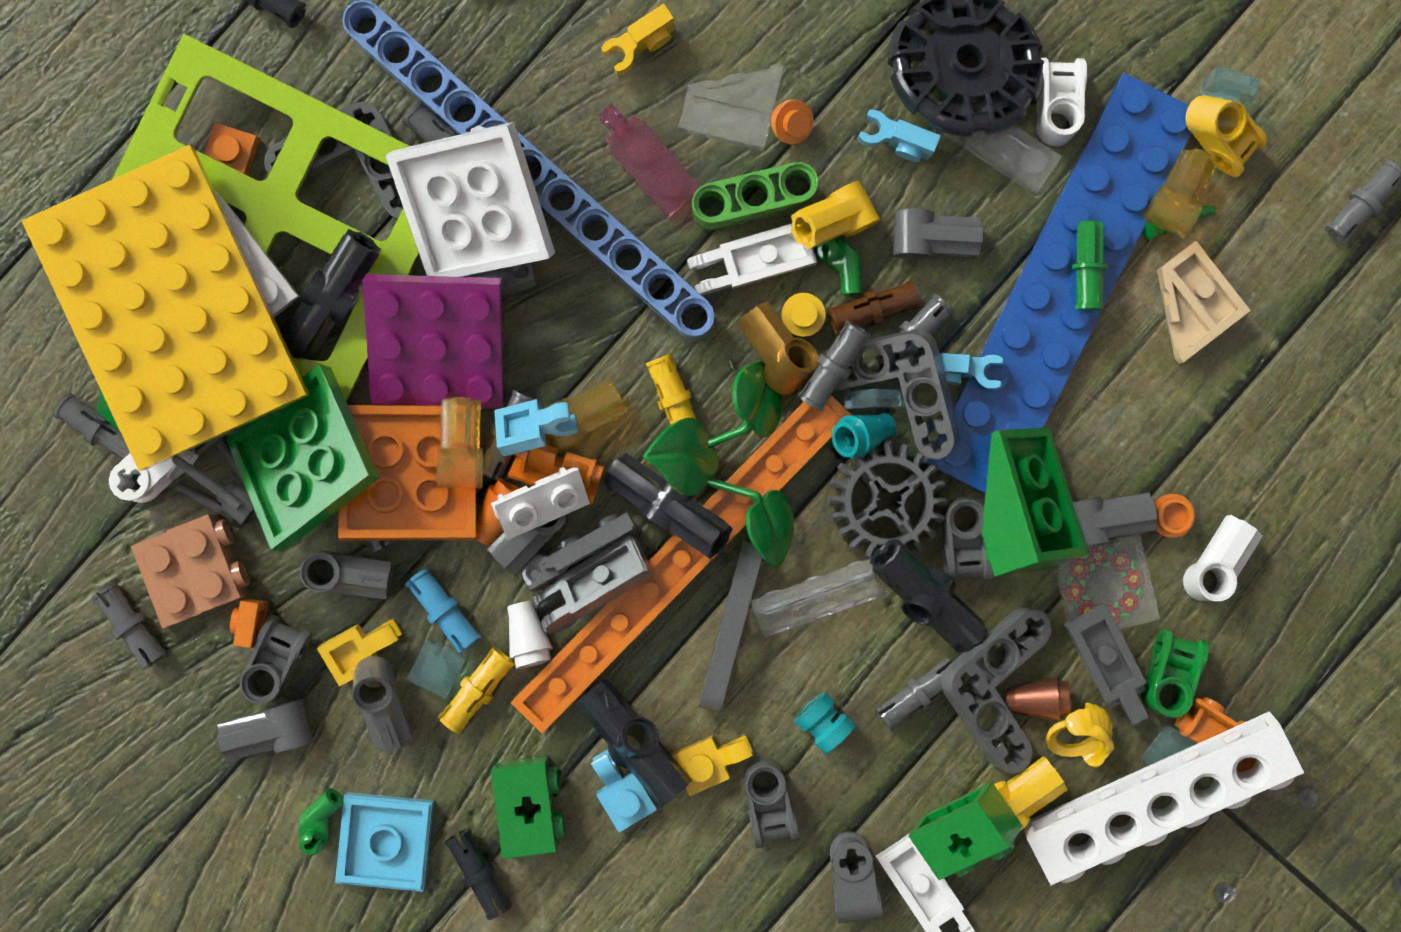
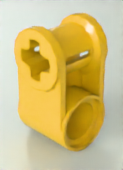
[1185,95,1268,177]

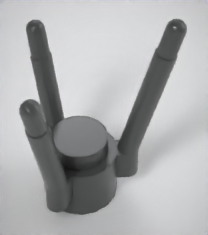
[172,438,256,526]

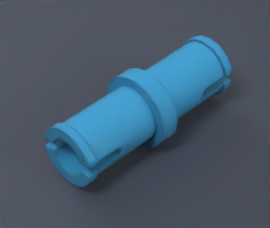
[405,567,482,654]

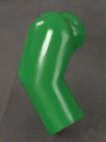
[816,237,863,295]
[298,788,344,856]

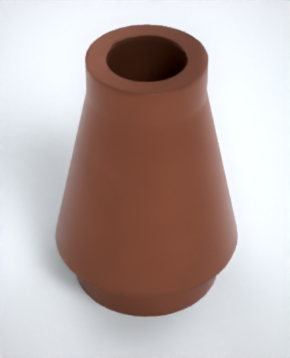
[1006,677,1071,722]

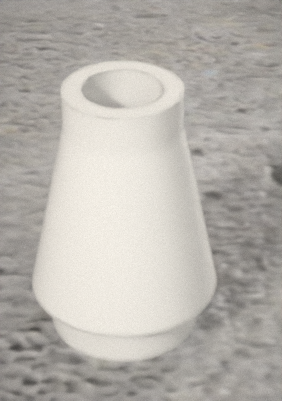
[507,601,553,669]

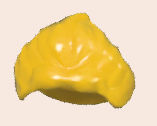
[1046,702,1115,768]

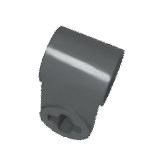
[941,497,993,581]
[240,615,313,704]
[744,757,800,848]
[829,831,883,924]

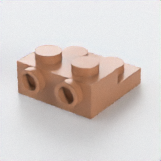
[131,514,250,629]

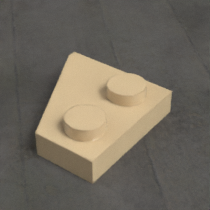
[1157,241,1251,364]

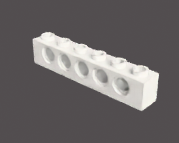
[1024,711,1304,885]

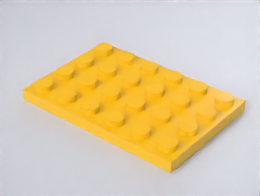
[22,144,309,471]

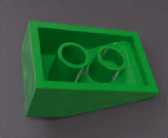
[982,428,1089,577]

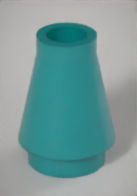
[832,413,896,459]

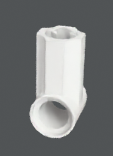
[1183,515,1263,601]

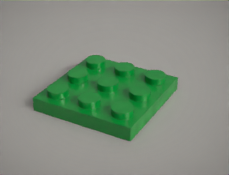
[226,364,380,552]

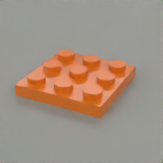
[338,405,476,541]

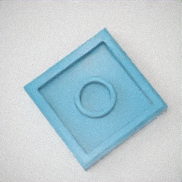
[335,792,435,892]

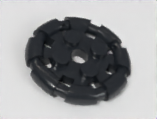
[888,0,1044,137]

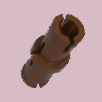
[827,281,920,335]

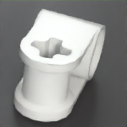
[1036,58,1087,147]
[109,449,199,503]

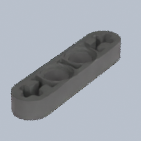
[698,540,762,713]

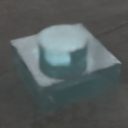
[1199,66,1260,105]
[406,638,468,699]

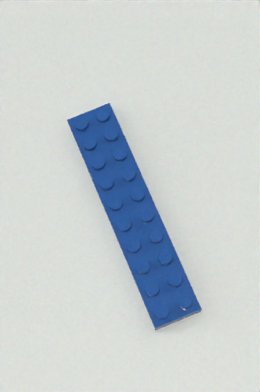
[924,73,1192,495]

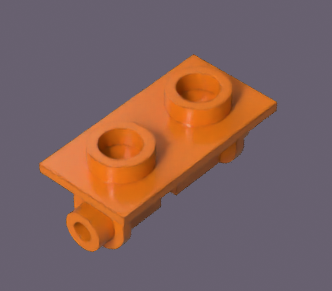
[508,445,604,505]
[1175,697,1256,772]

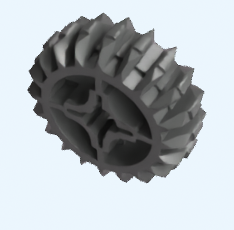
[827,441,948,558]

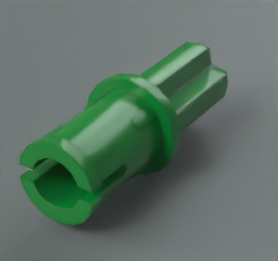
[1072,220,1108,311]

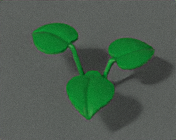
[643,360,794,568]

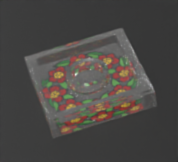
[1054,533,1160,629]

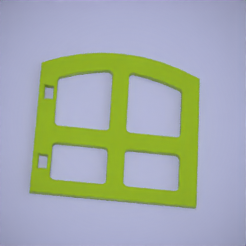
[112,33,419,400]

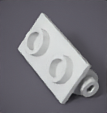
[491,467,590,540]

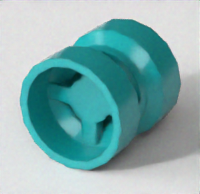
[793,691,856,754]

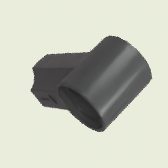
[893,209,983,259]
[1072,493,1157,546]
[487,513,569,576]
[300,551,393,600]
[352,656,413,752]
[217,699,314,761]

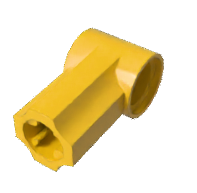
[791,180,880,250]
[994,756,1068,832]

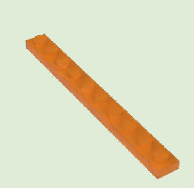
[511,395,851,734]

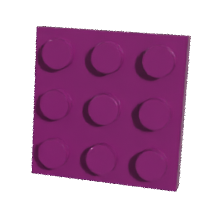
[362,274,505,408]

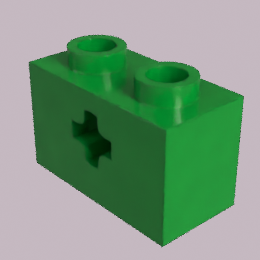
[491,756,566,859]
[908,781,1023,880]

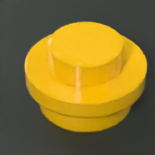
[781,293,826,337]

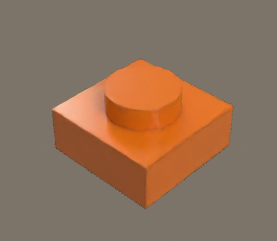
[204,122,261,176]
[230,598,269,648]

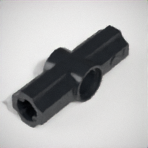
[281,229,382,359]
[604,453,733,560]
[869,539,987,653]
[575,678,692,808]

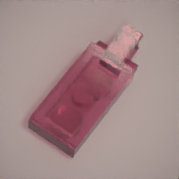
[598,103,700,218]

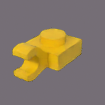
[601,3,674,76]
[317,618,402,686]
[672,735,753,796]

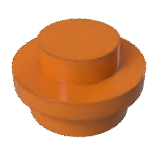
[771,99,814,145]
[1154,494,1195,538]

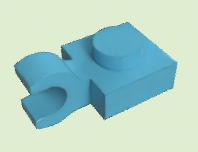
[857,110,941,162]
[939,353,1005,391]
[495,399,578,457]
[591,749,657,832]

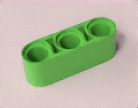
[692,162,818,230]

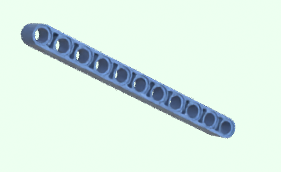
[342,0,714,341]

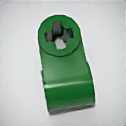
[1141,628,1209,718]

